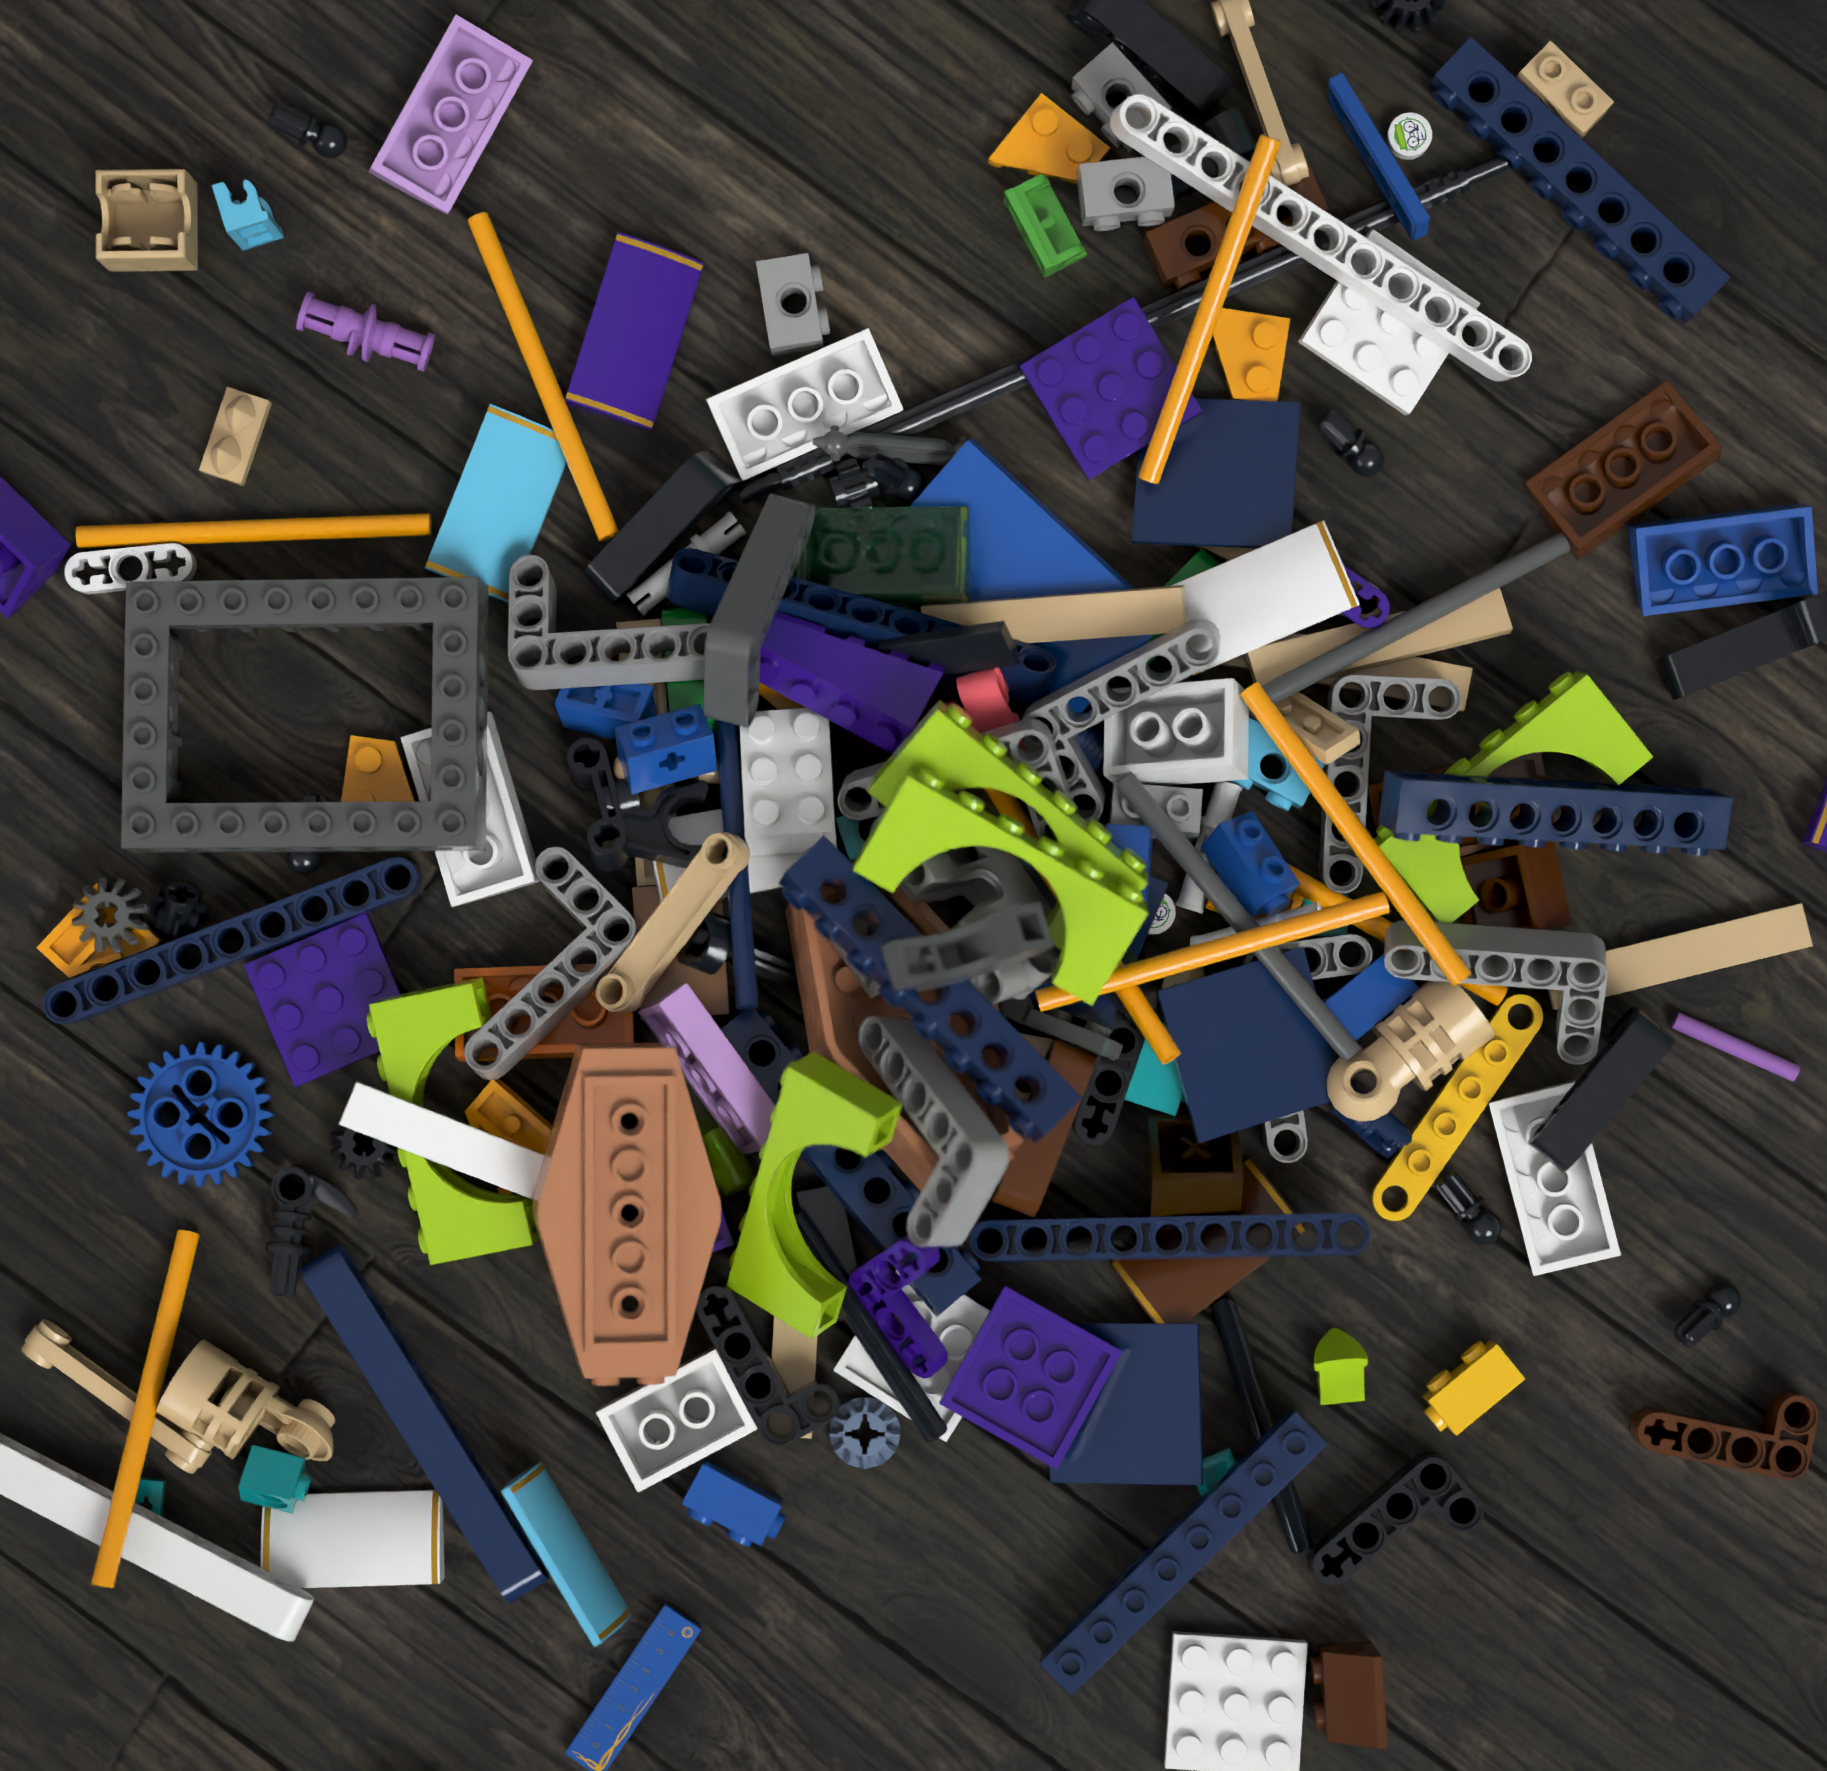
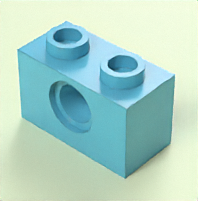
[1230,717,1325,811]

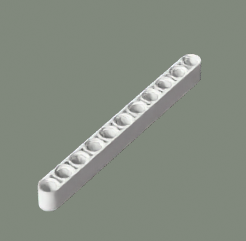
[1110,94,1532,382]

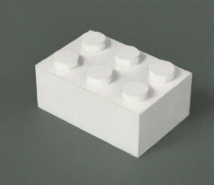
[1103,678,1249,786]
[740,708,837,856]
[596,1347,758,1492]

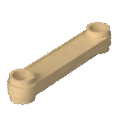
[1211,0,1309,186]
[596,832,750,1014]
[21,1319,214,1474]

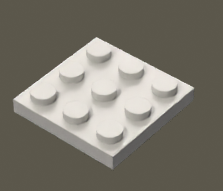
[1298,229,1481,415]
[833,1270,990,1442]
[1164,1631,1307,1771]

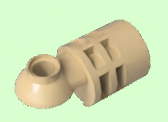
[1326,981,1495,1122]
[156,1340,335,1461]

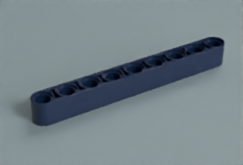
[666,548,1057,706]
[42,857,423,1024]
[969,1213,1370,1263]
[300,1244,549,1603]

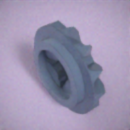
[829,1397,900,1469]

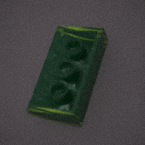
[792,506,971,603]

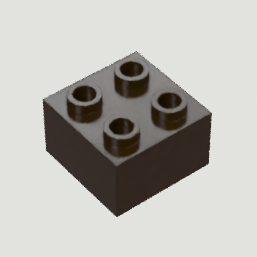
[1146,1114,1244,1217]

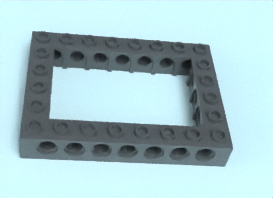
[121,577,489,853]

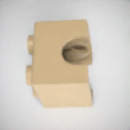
[96,169,198,271]

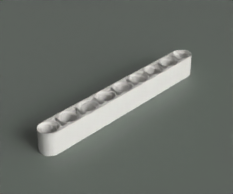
[0,1433,314,1642]

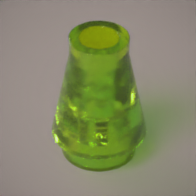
[702,1127,755,1197]

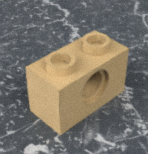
[1516,40,1614,138]

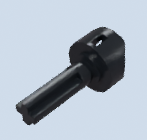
[677,911,798,990]

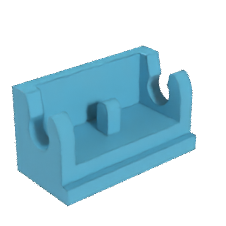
[212,180,284,250]

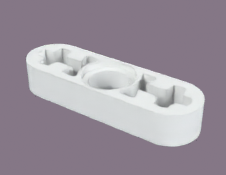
[65,543,197,594]

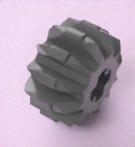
[72,877,150,953]

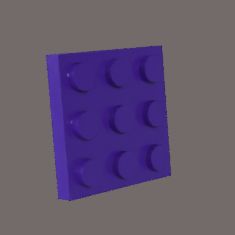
[1019,297,1202,481]
[243,913,402,1087]
[939,1284,1123,1469]

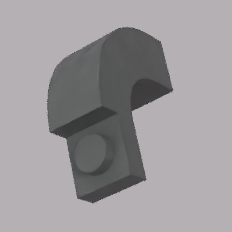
[881,903,1054,992]

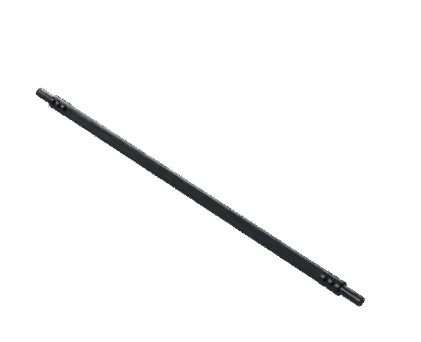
[737,155,1508,504]

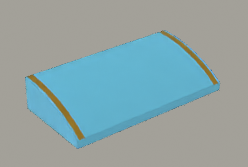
[425,404,567,603]
[501,1461,632,1647]

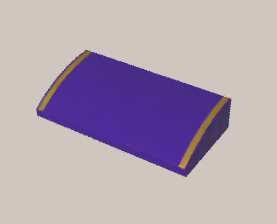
[565,232,704,432]

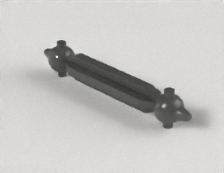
[813,425,968,465]

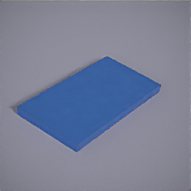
[884,438,1154,713]

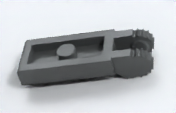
[1000,997,1124,1061]

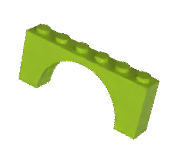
[1374,671,1653,923]
[867,700,1148,951]
[853,767,1149,1006]
[367,977,540,1265]
[726,1052,903,1340]

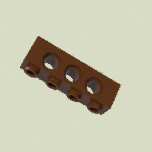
[1143,161,1329,290]

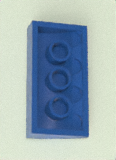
[1628,503,1818,616]

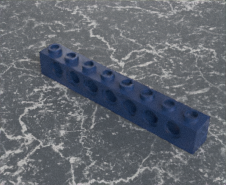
[1429,37,1731,324]
[1378,770,1733,856]
[778,836,1083,1143]
[720,1008,981,1318]
[1040,1405,1328,1696]

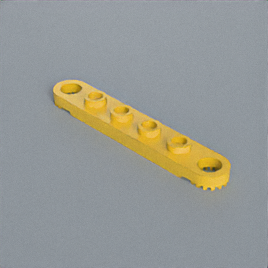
[1371,994,1543,1221]

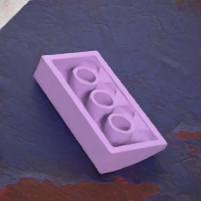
[368,14,533,214]
[638,983,775,1155]

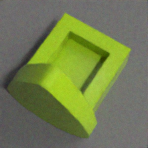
[1314,1328,1368,1405]

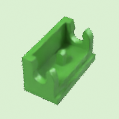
[1004,174,1087,278]

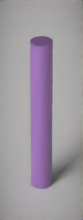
[1671,1012,1800,1082]

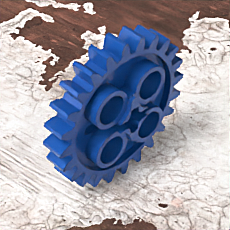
[127,1042,275,1187]

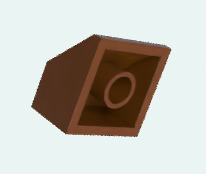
[1460,841,1572,930]
[1311,1641,1388,1749]

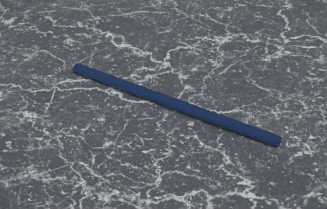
[707,615,759,1009]

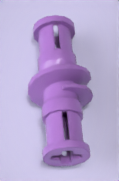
[296,292,436,372]

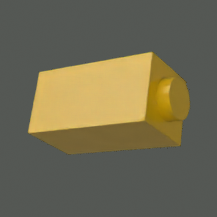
[1422,1340,1525,1436]

